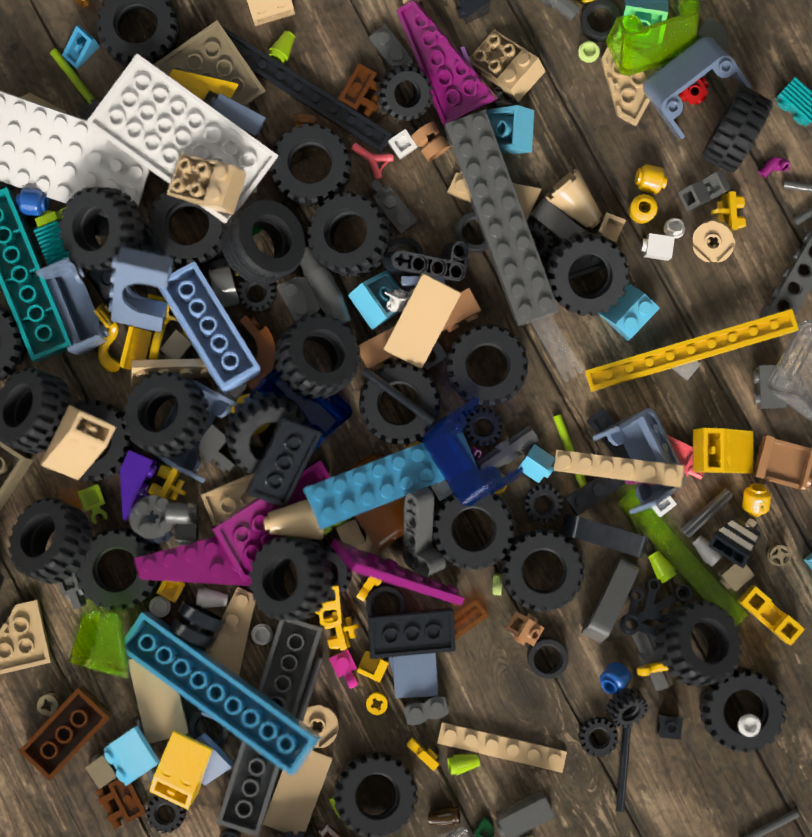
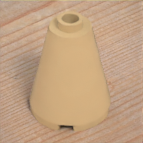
[545,169,602,228]
[264,499,323,540]

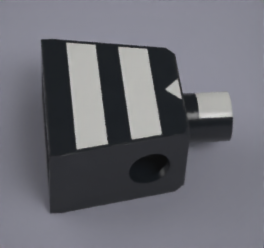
[709,517,761,568]

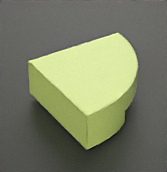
[492,572,502,596]

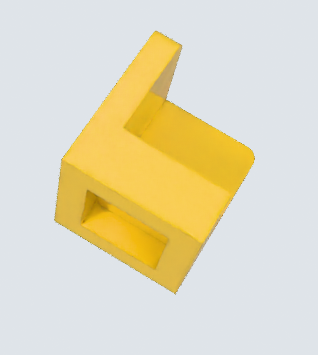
[356,651,389,683]

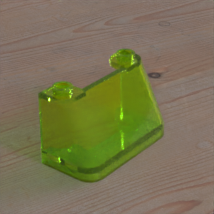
[606,0,700,76]
[68,610,130,678]

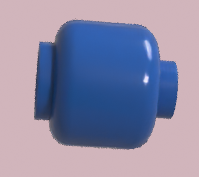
[15,188,49,216]
[599,662,631,694]

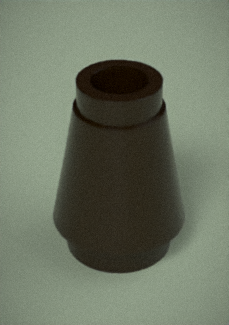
[428,805,461,827]

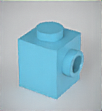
[518,444,556,483]

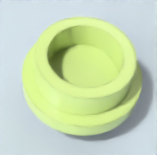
[578,41,600,63]

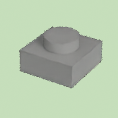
[671,361,701,381]

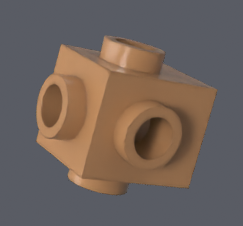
[505,611,544,646]

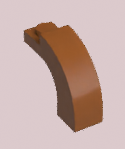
[240,315,277,392]

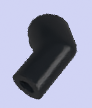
[492,87,518,108]

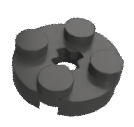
[129,495,172,539]

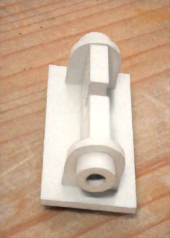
[385,289,414,312]

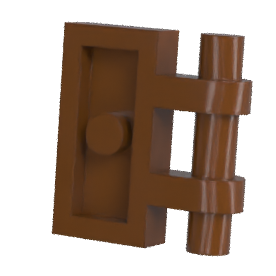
[338,63,379,118]
[95,779,146,829]

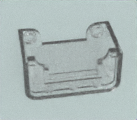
[768,320,812,421]

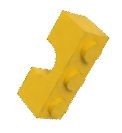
[737,585,805,645]

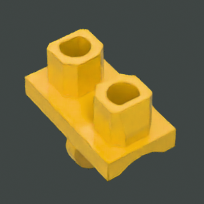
[711,191,746,231]
[148,465,186,500]
[323,609,360,650]

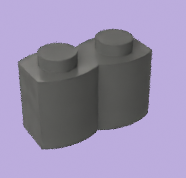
[404,694,449,725]

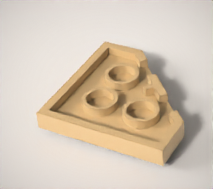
[601,40,662,126]
[0,599,52,674]

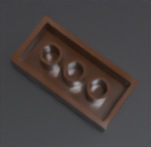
[18,685,113,781]

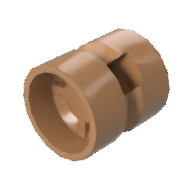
[411,121,450,162]

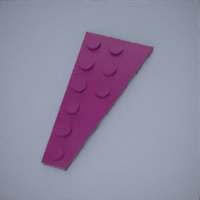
[396,0,498,126]
[211,459,330,582]
[134,537,251,586]
[331,538,465,605]

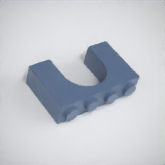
[209,93,265,139]
[108,247,173,332]

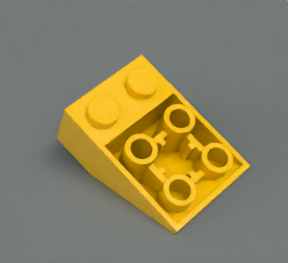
[693,428,753,474]
[150,730,213,810]

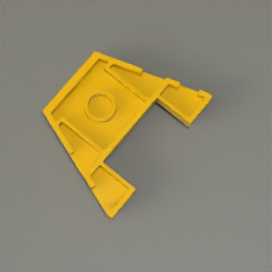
[169,69,238,101]

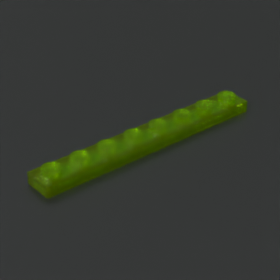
[617,489,748,626]

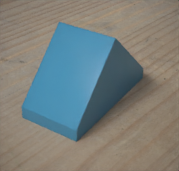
[62,25,100,69]

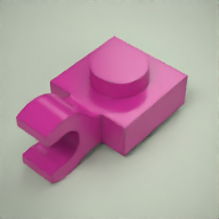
[329,649,358,689]

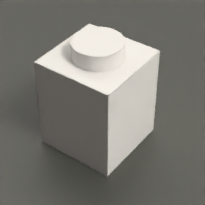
[641,233,675,261]

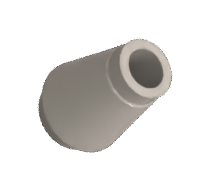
[692,535,723,567]

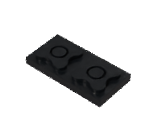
[86,220,166,307]
[245,416,322,507]
[367,608,456,659]

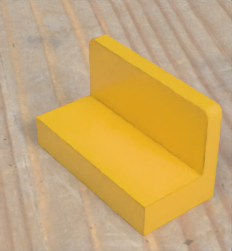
[119,325,154,370]

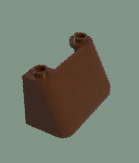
[341,452,405,552]

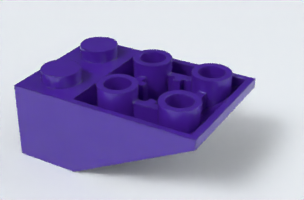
[120,450,160,520]

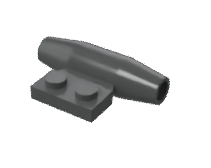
[276,246,351,325]

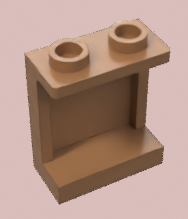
[752,435,812,490]

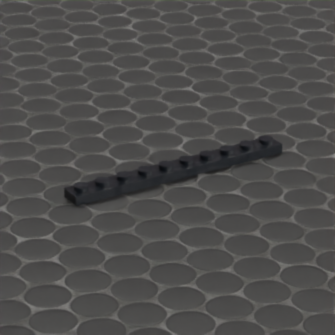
[221,25,392,153]

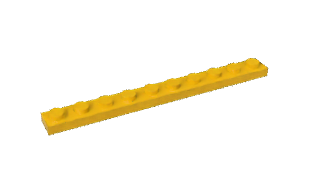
[585,309,799,392]

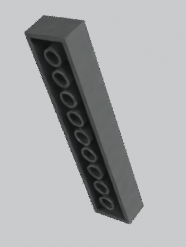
[445,110,559,328]
[217,620,324,836]

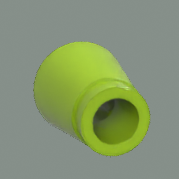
[269,31,295,64]
[648,550,677,584]
[447,754,480,776]

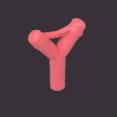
[351,142,394,180]

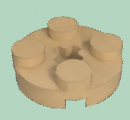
[692,219,737,262]
[301,704,339,748]

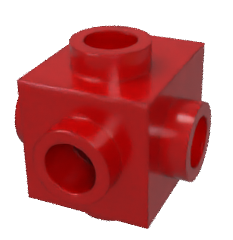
[679,76,709,105]

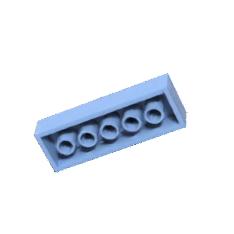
[158,261,260,395]

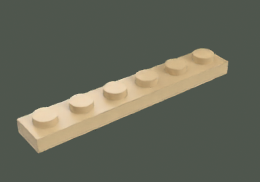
[554,450,685,488]
[437,722,567,773]

